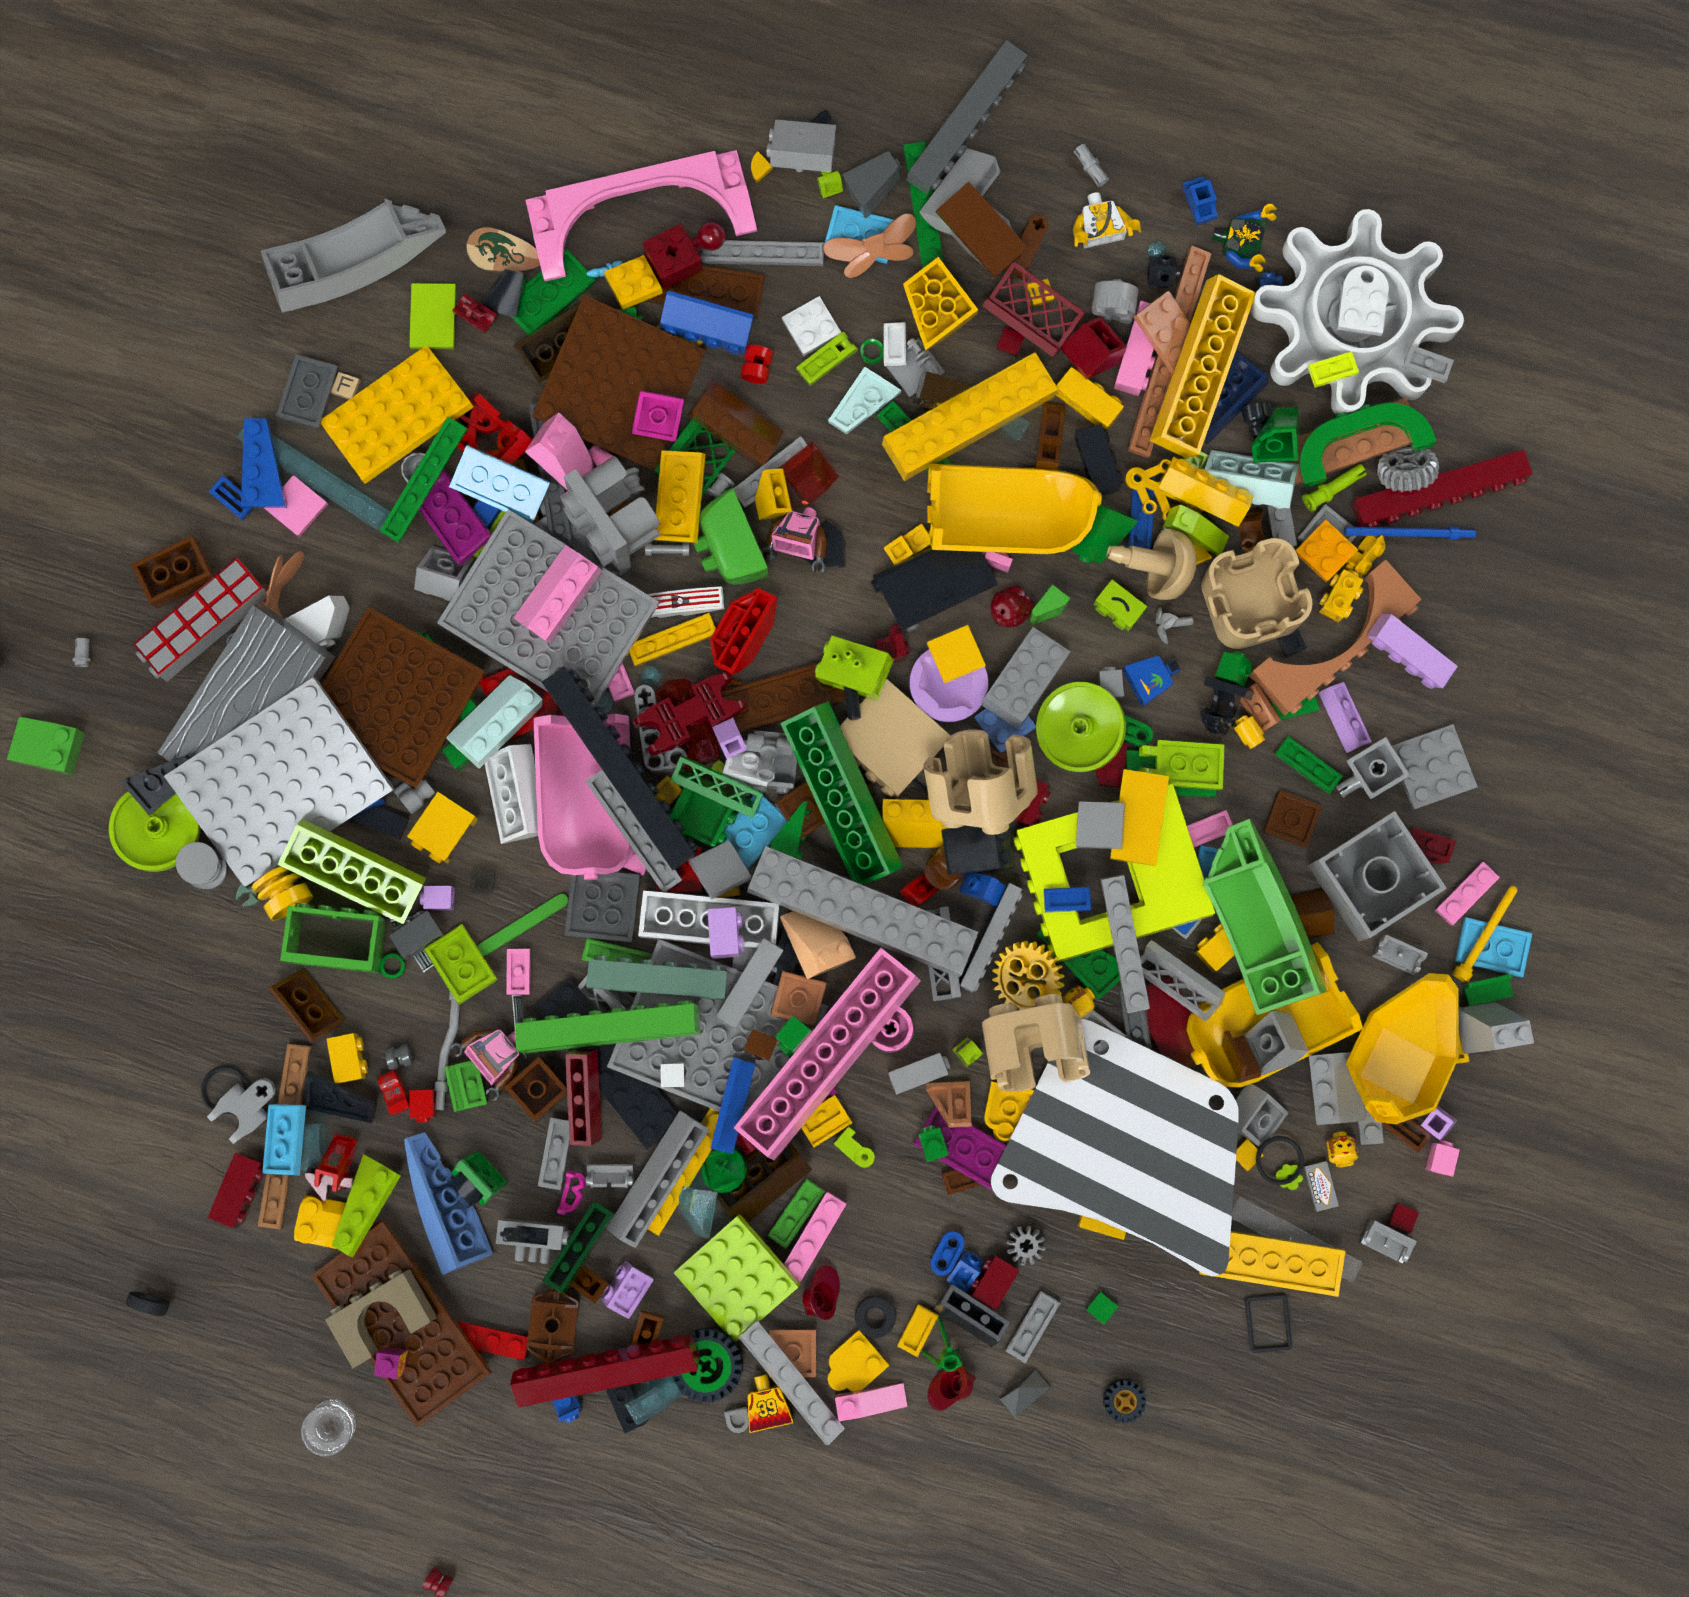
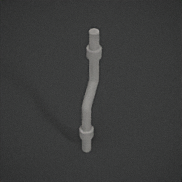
[434,992,460,1110]

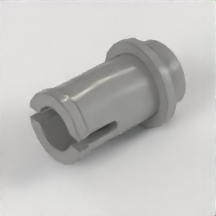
[72,638,91,667]

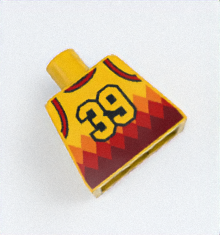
[748,1374,794,1433]

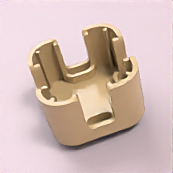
[1201,538,1312,649]
[923,730,1038,835]
[982,994,1090,1092]

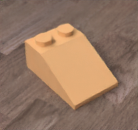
[780,911,856,979]

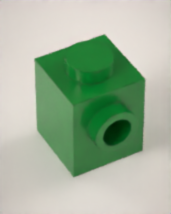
[1215,651,1253,688]

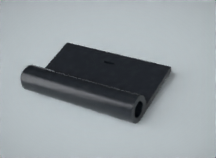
[870,548,998,631]

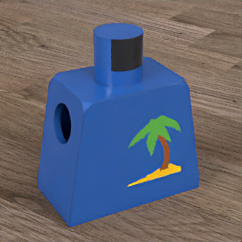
[1122,656,1180,707]

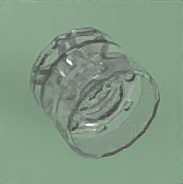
[301,1399,357,1456]

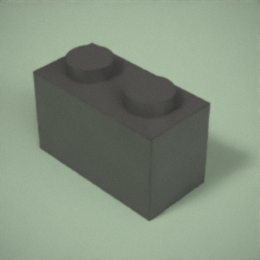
[389,911,444,961]

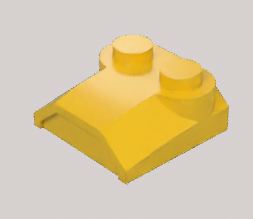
[294,1194,346,1249]

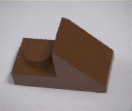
[571,1265,609,1304]

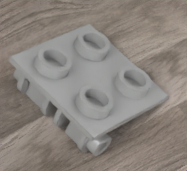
[886,338,945,398]

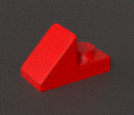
[900,873,940,907]

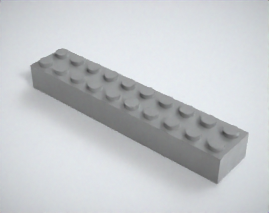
[747,846,978,978]

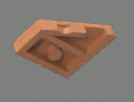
[926,1081,972,1128]

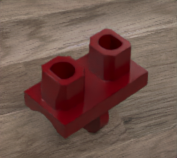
[452,293,498,334]

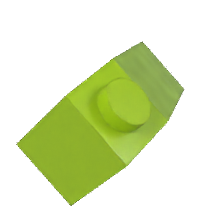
[1163,505,1229,556]

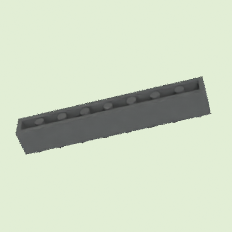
[906,40,1028,195]

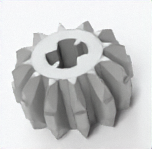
[1006,1225,1045,1265]

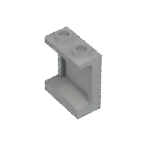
[749,731,797,794]

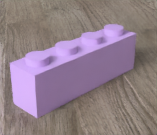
[1367,614,1458,689]

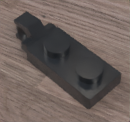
[770,926,798,986]

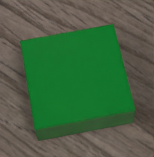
[1086,1291,1118,1324]

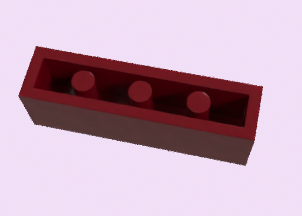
[565,1049,602,1146]

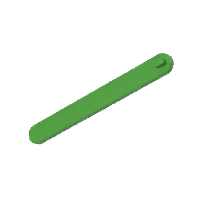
[477,894,569,957]

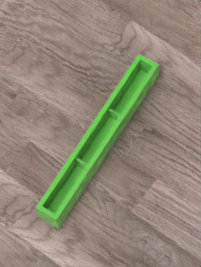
[515,1001,701,1054]

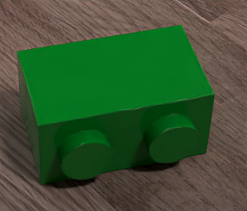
[775,1016,812,1058]

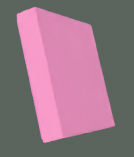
[265,475,328,537]

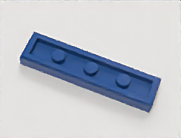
[1128,475,1156,549]

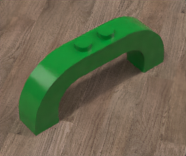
[1300,403,1436,488]

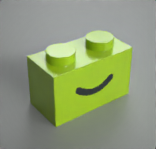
[1093,580,1147,632]

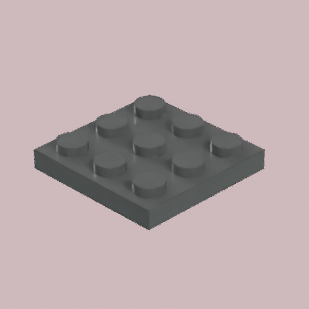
[565,872,640,943]

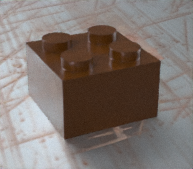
[504,1057,567,1122]

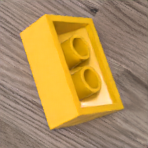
[882,799,948,848]

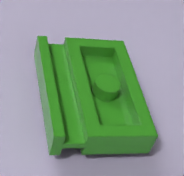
[444,1061,487,1112]

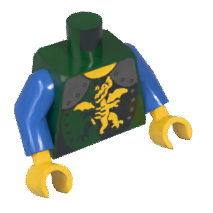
[1212,204,1277,272]

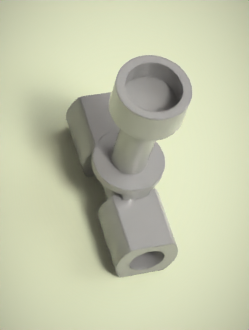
[747,733,792,782]

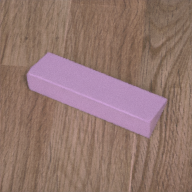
[1319,682,1372,753]

